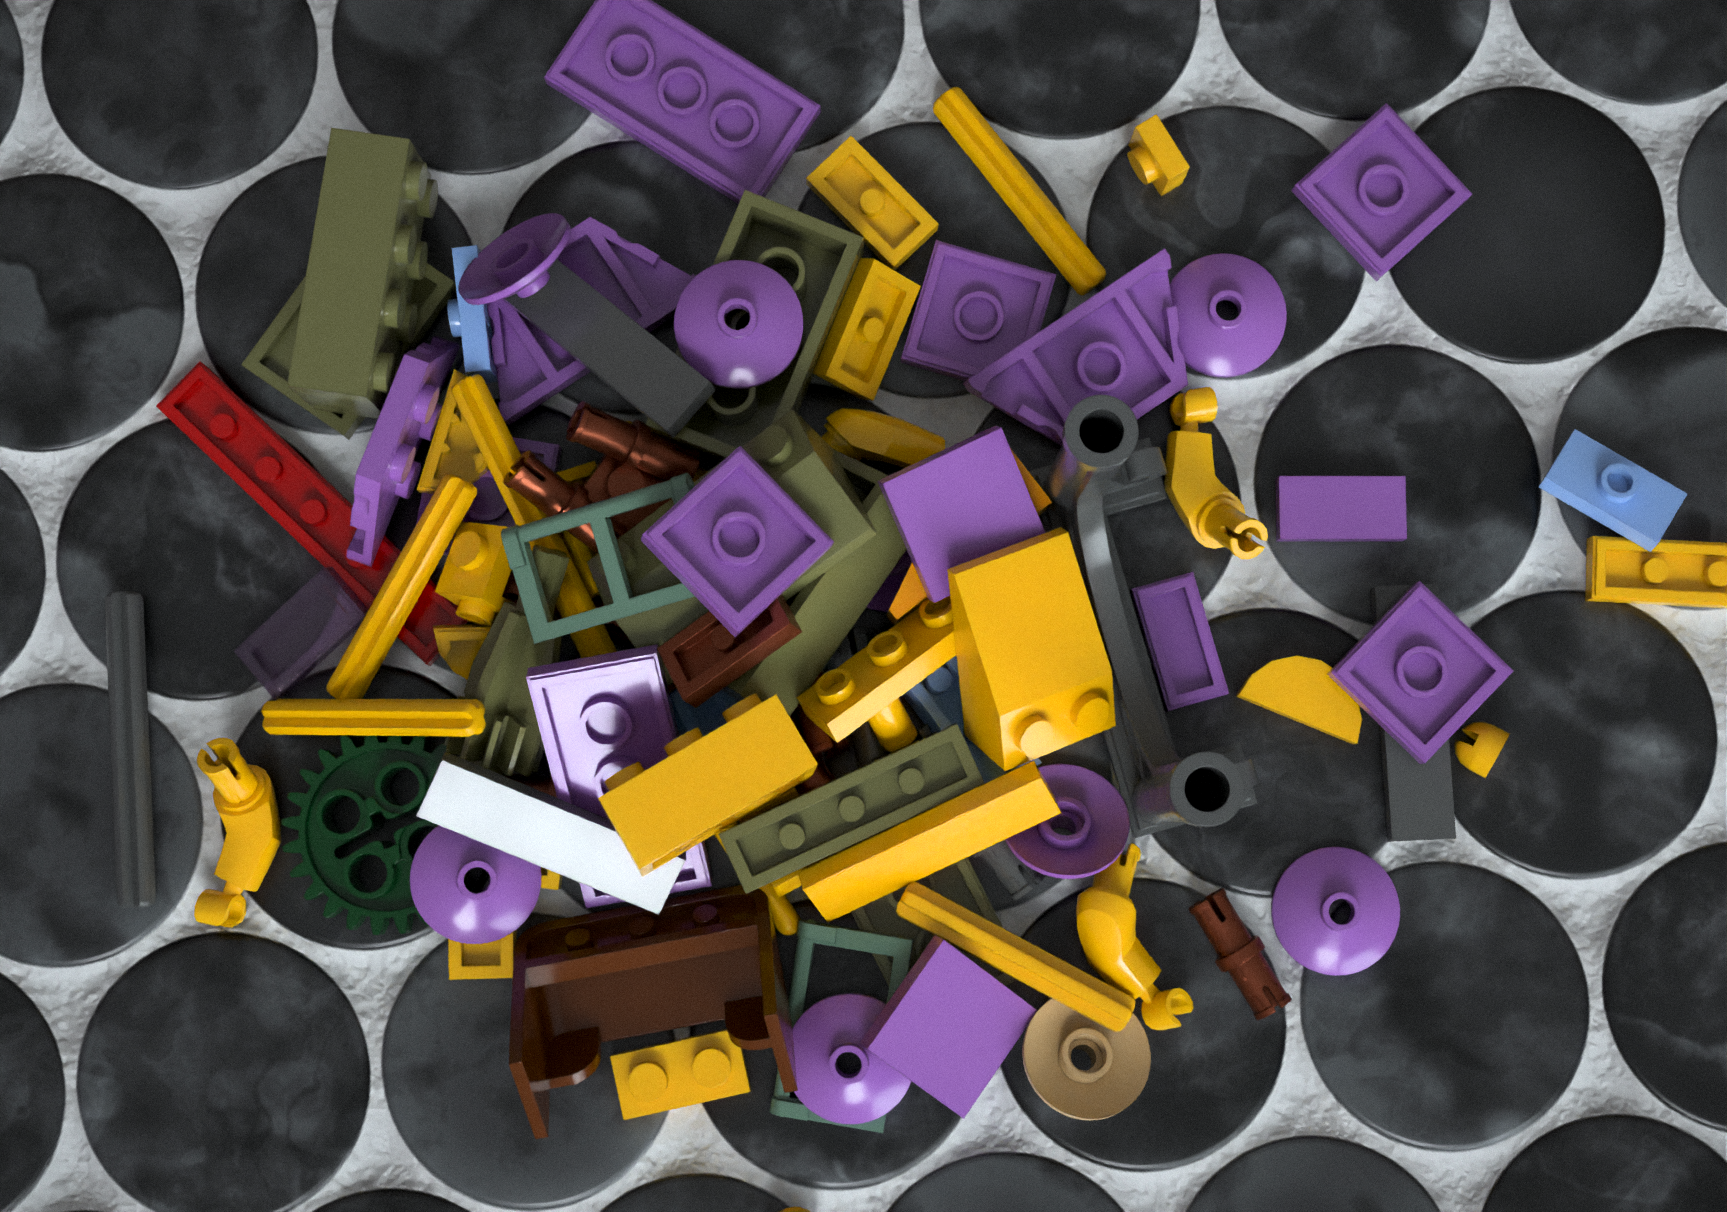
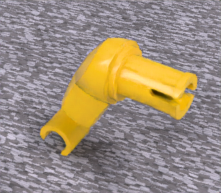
[1164,387,1268,559]
[822,408,945,468]
[194,738,281,928]
[1076,843,1193,1030]

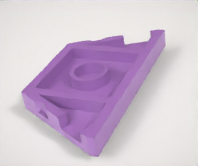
[487,217,696,426]
[963,248,1188,446]
[346,336,460,567]

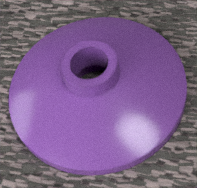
[458,213,571,305]
[1170,253,1287,378]
[674,260,804,389]
[1005,764,1130,879]
[410,825,542,944]
[1271,847,1400,976]
[792,993,911,1124]

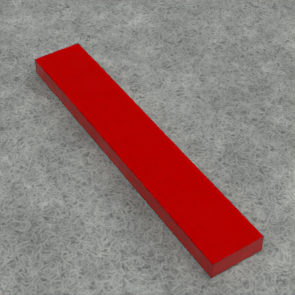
[156,361,472,666]

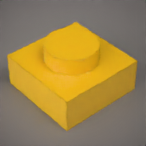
[1127,114,1190,196]
[448,930,517,980]

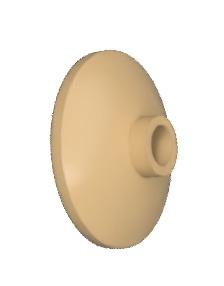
[1022,999,1151,1121]

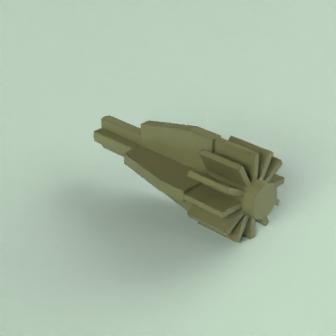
[444,545,570,776]

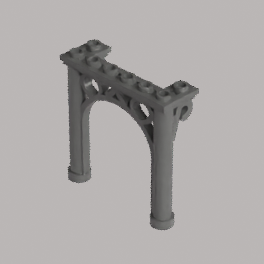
[1029,395,1260,838]

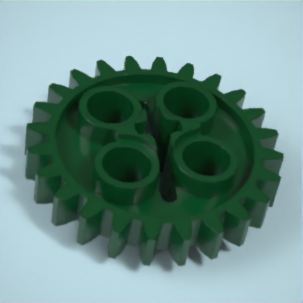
[281,735,480,935]

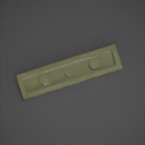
[718,723,985,894]

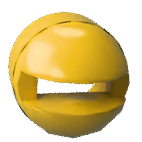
[1454,722,1510,778]

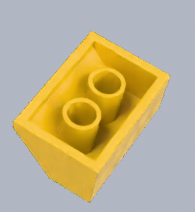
[598,693,818,877]

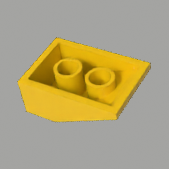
[947,527,1116,771]

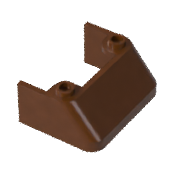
[508,885,798,1139]

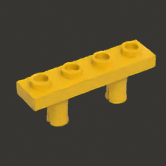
[796,596,956,752]

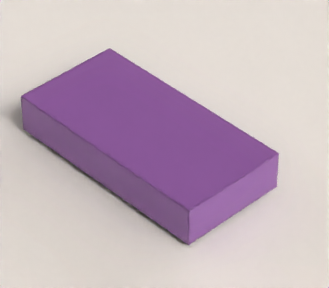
[1275,476,1407,542]
[1130,572,1229,712]

